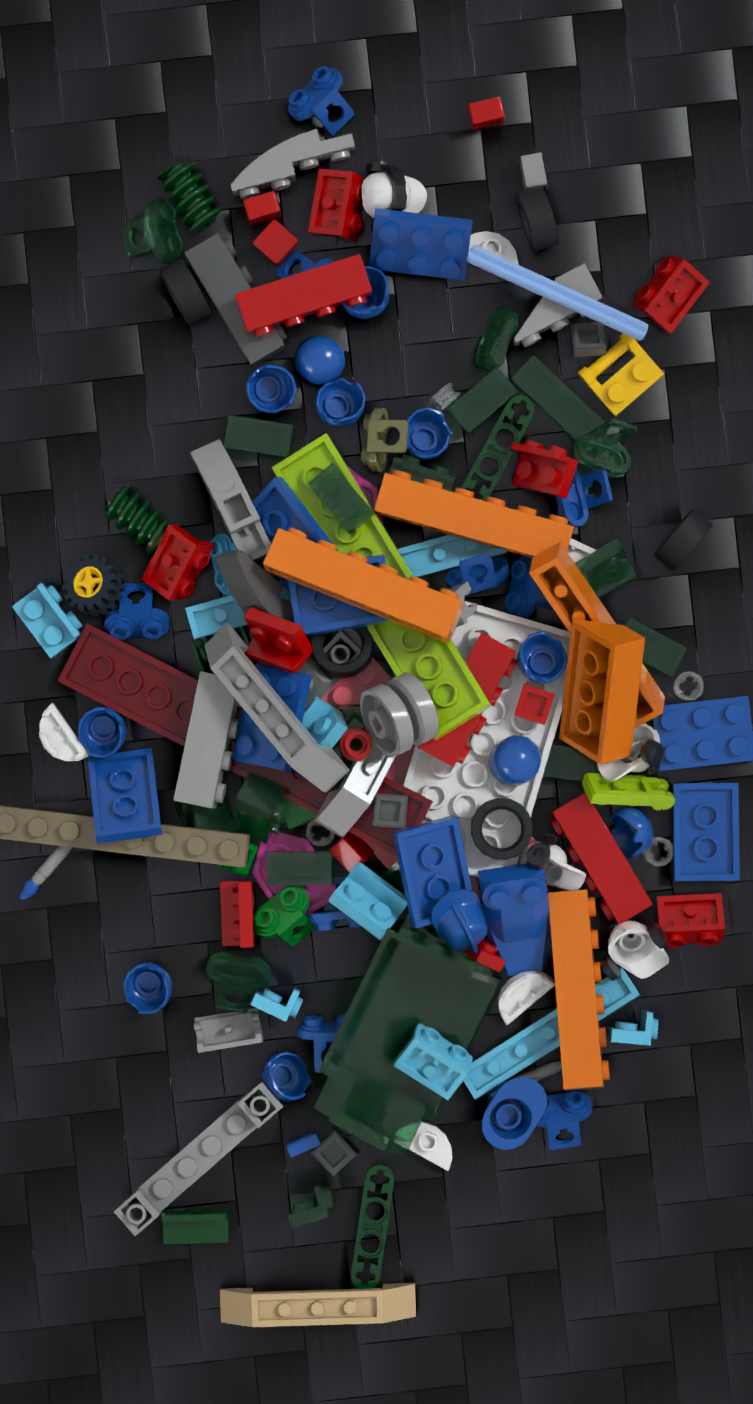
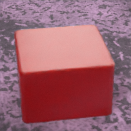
[467,97,505,130]
[243,191,282,226]
[253,219,298,267]
[329,832,374,872]

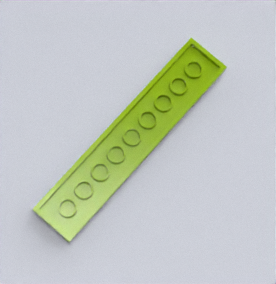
[272,433,492,741]

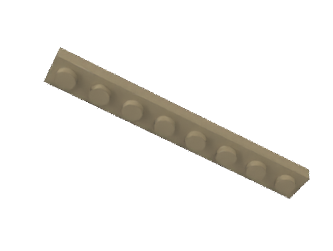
[0,805,250,868]

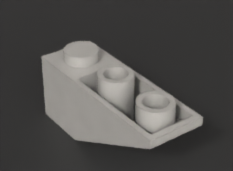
[513,263,603,348]

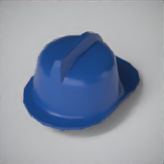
[431,889,488,954]
[482,1077,547,1150]

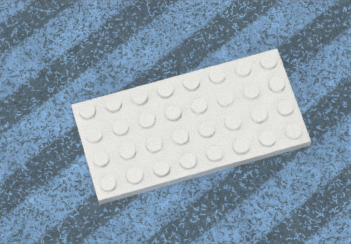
[403,601,570,877]

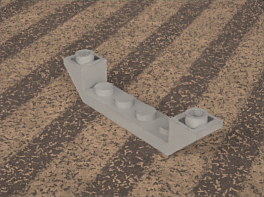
[204,623,350,792]
[314,672,396,837]
[114,1082,283,1236]

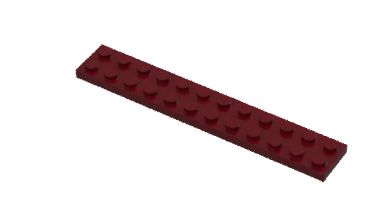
[57,623,434,856]

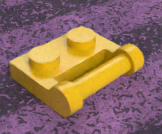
[577,333,664,418]

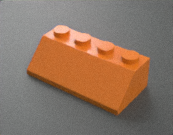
[559,619,645,765]

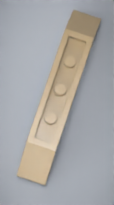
[220,1283,416,1327]

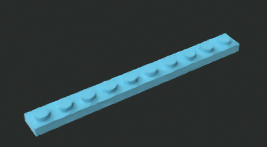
[185,535,507,640]

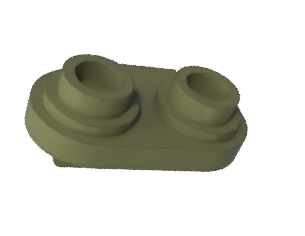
[361,408,409,472]

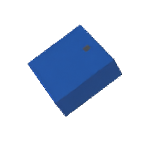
[286,1130,321,1158]

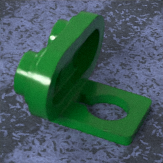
[253,884,316,946]

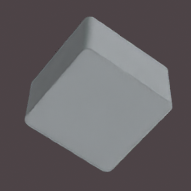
[519,152,547,190]

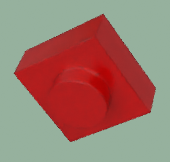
[514,684,555,725]
[463,940,506,972]

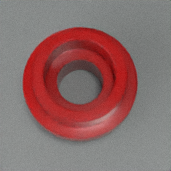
[339,728,372,761]

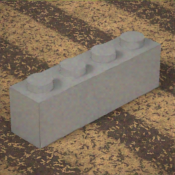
[174,671,242,808]

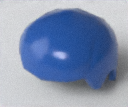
[342,266,389,320]
[294,335,345,384]
[246,364,297,413]
[315,378,366,428]
[406,407,451,460]
[517,631,567,684]
[78,706,127,758]
[488,735,542,787]
[609,806,653,859]
[123,962,172,1014]
[262,1051,311,1102]

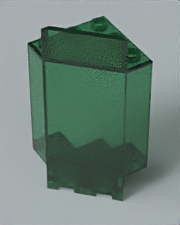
[313,911,502,1154]

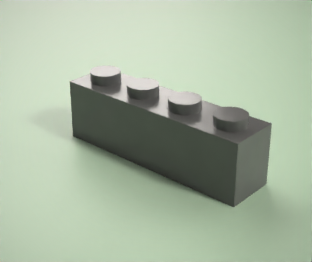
[185,233,287,368]

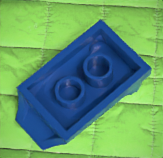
[478,863,552,976]

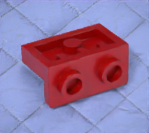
[308,169,365,242]
[632,255,710,334]
[510,440,578,499]
[142,524,214,600]
[244,607,314,674]
[220,880,255,948]
[656,893,725,948]

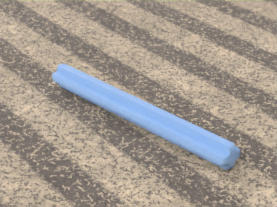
[467,246,649,341]

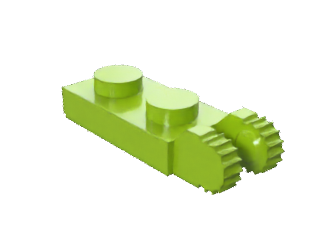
[582,773,676,810]

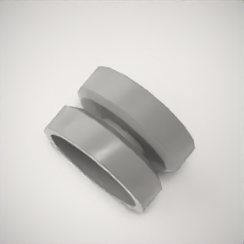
[360,672,439,758]

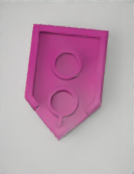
[252,828,337,916]

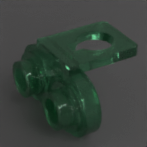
[121,199,183,264]
[574,418,637,476]
[206,952,271,1014]

